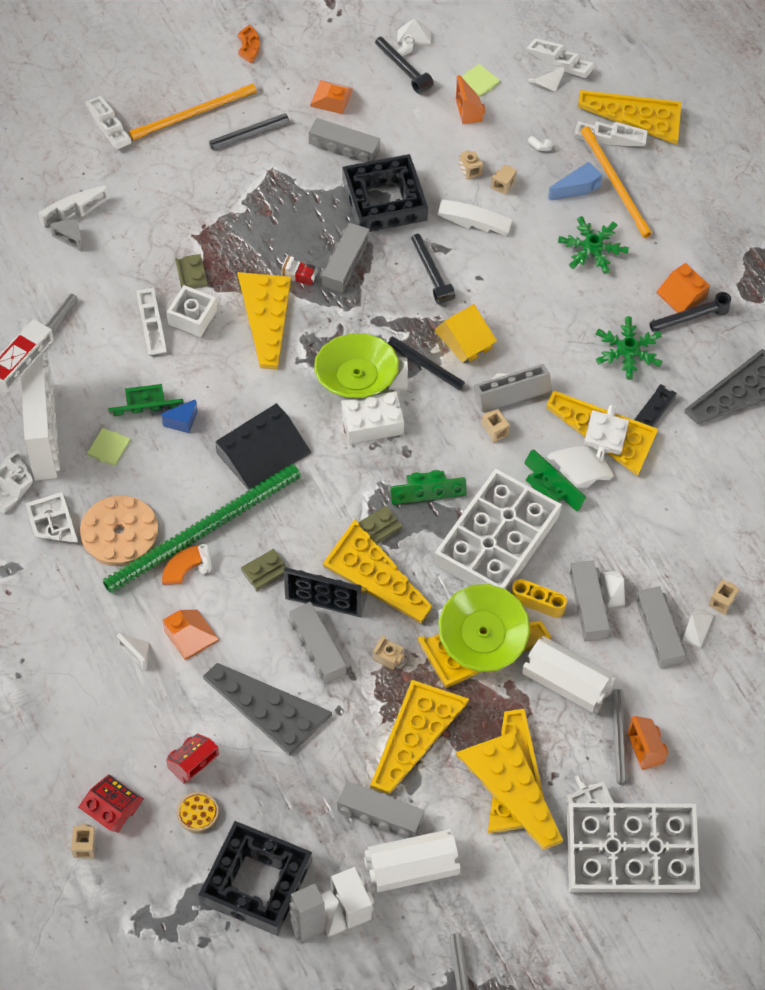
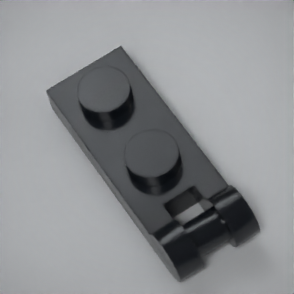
[634,384,677,427]

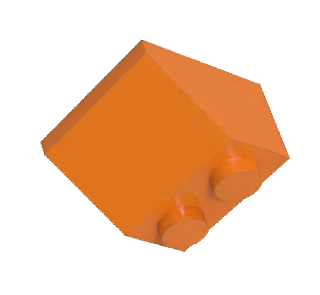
[656,263,710,313]
[627,716,668,770]

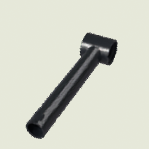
[375,36,434,94]
[411,234,455,304]
[649,292,731,332]

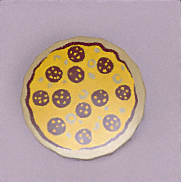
[177,792,219,833]

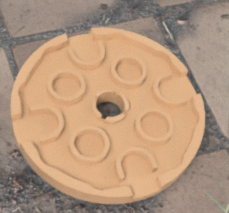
[80,496,158,566]

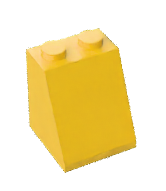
[435,304,497,363]

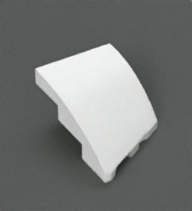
[547,446,614,489]
[0,450,33,514]
[25,492,78,543]

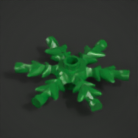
[558,216,629,274]
[595,316,663,380]

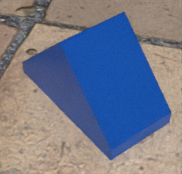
[161,399,198,433]

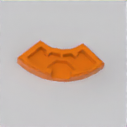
[238,24,260,64]
[162,545,201,585]

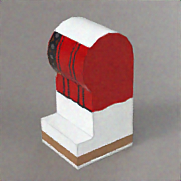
[282,255,318,285]

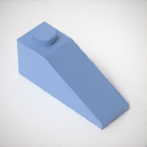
[548,162,603,200]

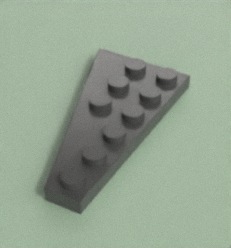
[684,349,765,424]
[203,663,332,756]

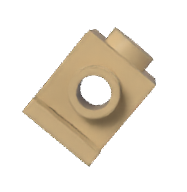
[459,150,483,179]
[491,164,517,195]
[481,409,510,443]
[708,579,740,615]
[372,635,405,670]
[71,824,96,858]

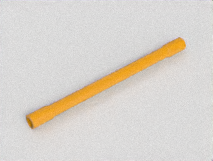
[129,83,257,141]
[581,126,652,238]

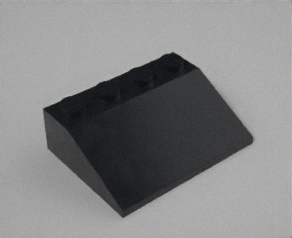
[215,403,311,492]
[284,567,367,618]

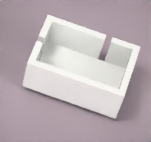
[341,391,404,444]

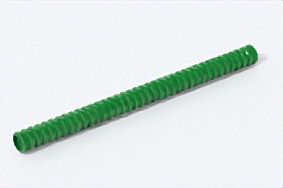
[103,464,301,594]

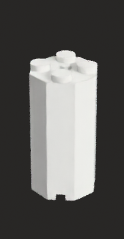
[522,636,616,713]
[364,829,460,892]

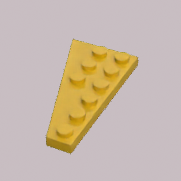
[578,90,681,145]
[237,272,291,370]
[546,390,658,477]
[323,519,432,624]
[417,621,551,689]
[370,680,469,795]
[487,709,544,834]
[456,732,563,850]

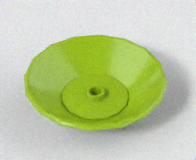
[314,333,399,398]
[438,584,530,672]

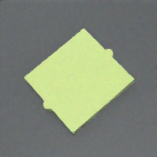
[461,64,500,96]
[87,428,130,466]

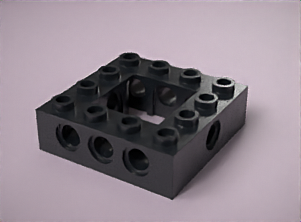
[342,154,428,232]
[198,821,312,936]

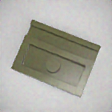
[175,254,207,289]
[358,506,402,545]
[241,549,288,592]

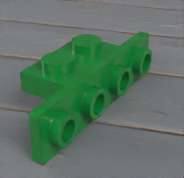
[108,384,184,416]
[524,449,586,511]
[390,470,467,505]

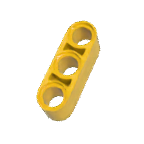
[511,579,567,618]

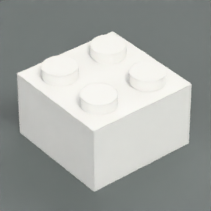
[167,285,217,337]
[331,867,374,929]

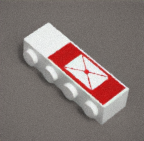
[0,319,54,393]

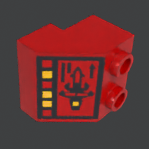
[166,733,219,784]
[78,774,145,833]

